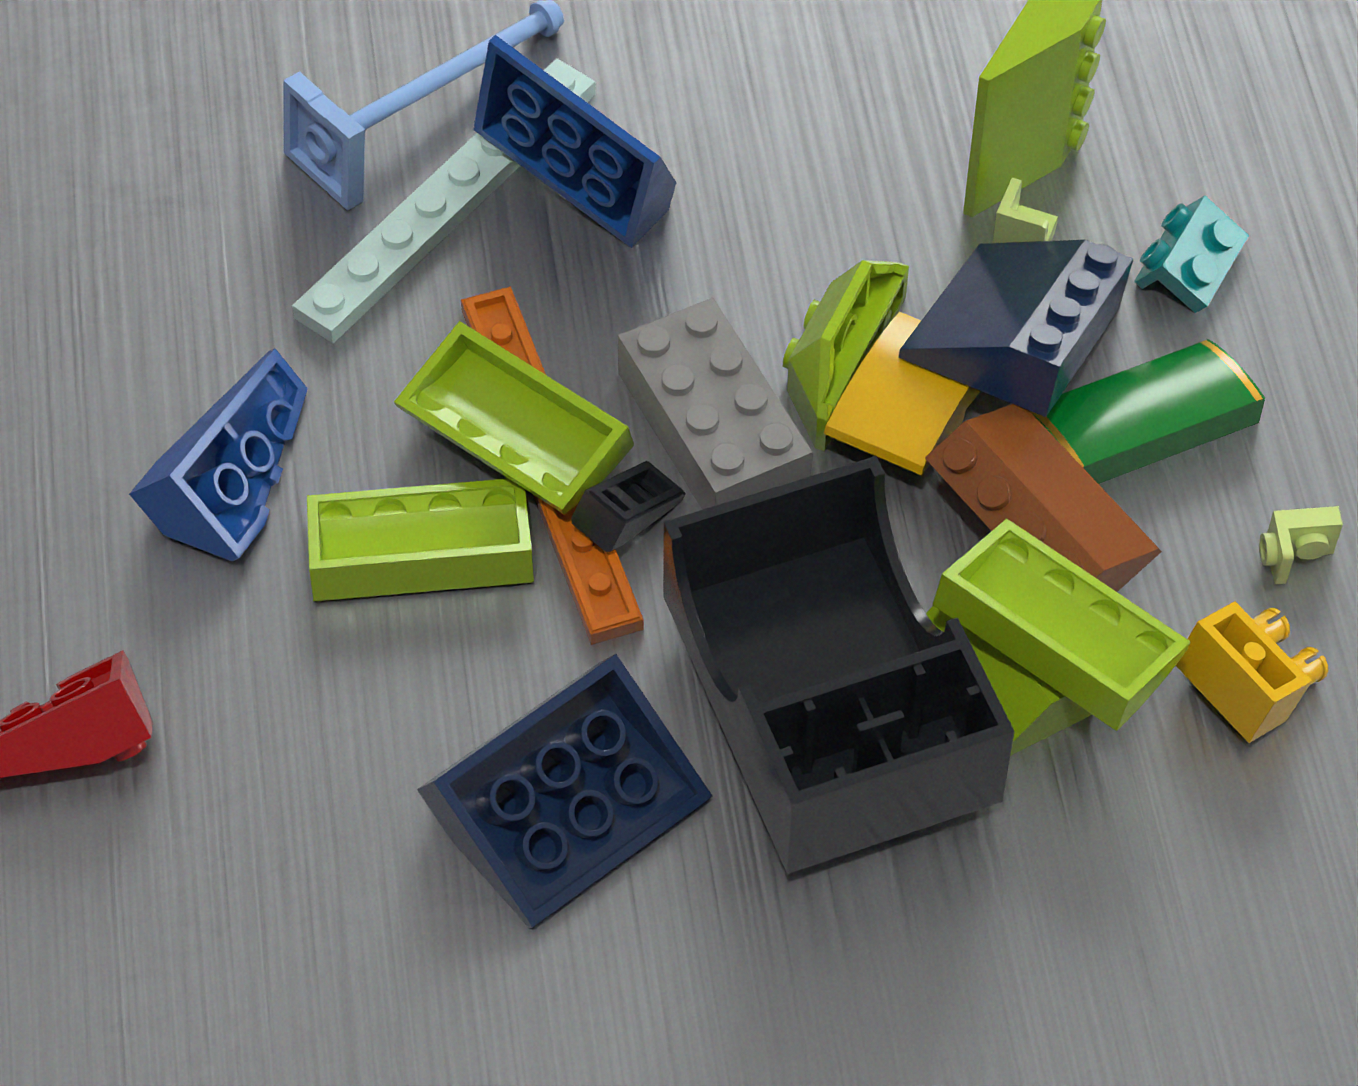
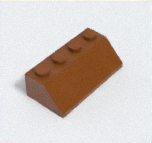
[925,404,1162,592]

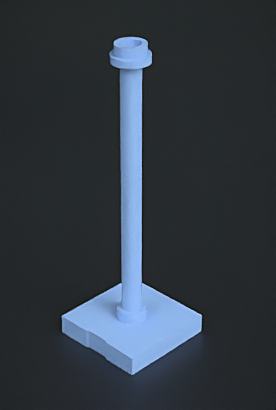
[283,0,564,211]

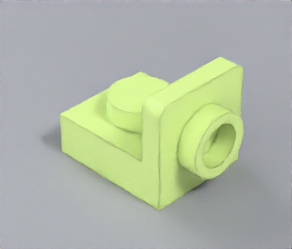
[1259,506,1343,584]

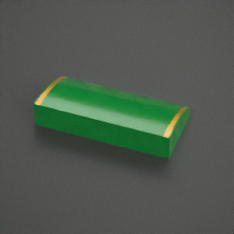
[1030,339,1265,484]

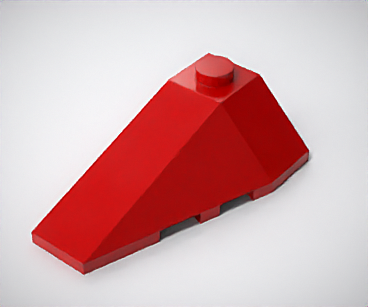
[0,650,153,778]

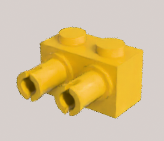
[1176,601,1328,743]

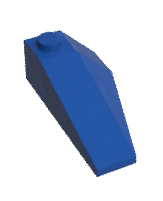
[129,348,308,561]

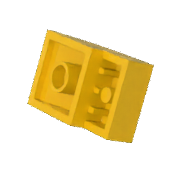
[824,311,981,475]

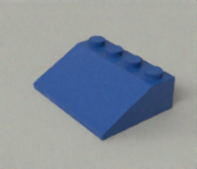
[473,35,677,248]

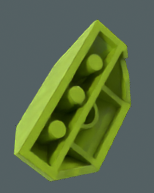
[782,260,909,452]

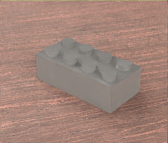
[618,297,813,510]

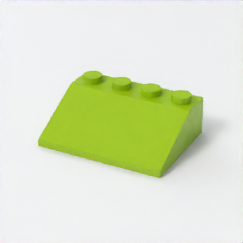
[963,0,1106,217]

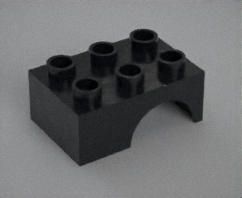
[663,456,1015,874]

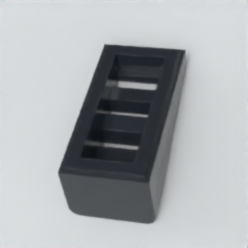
[571,460,686,552]

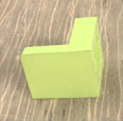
[993,177,1058,243]

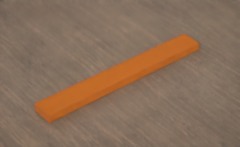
[461,286,644,645]

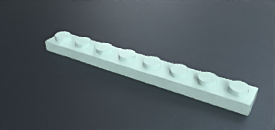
[292,58,596,344]

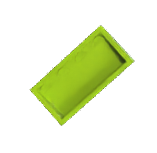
[394,321,634,514]
[307,478,534,601]
[932,519,1191,731]

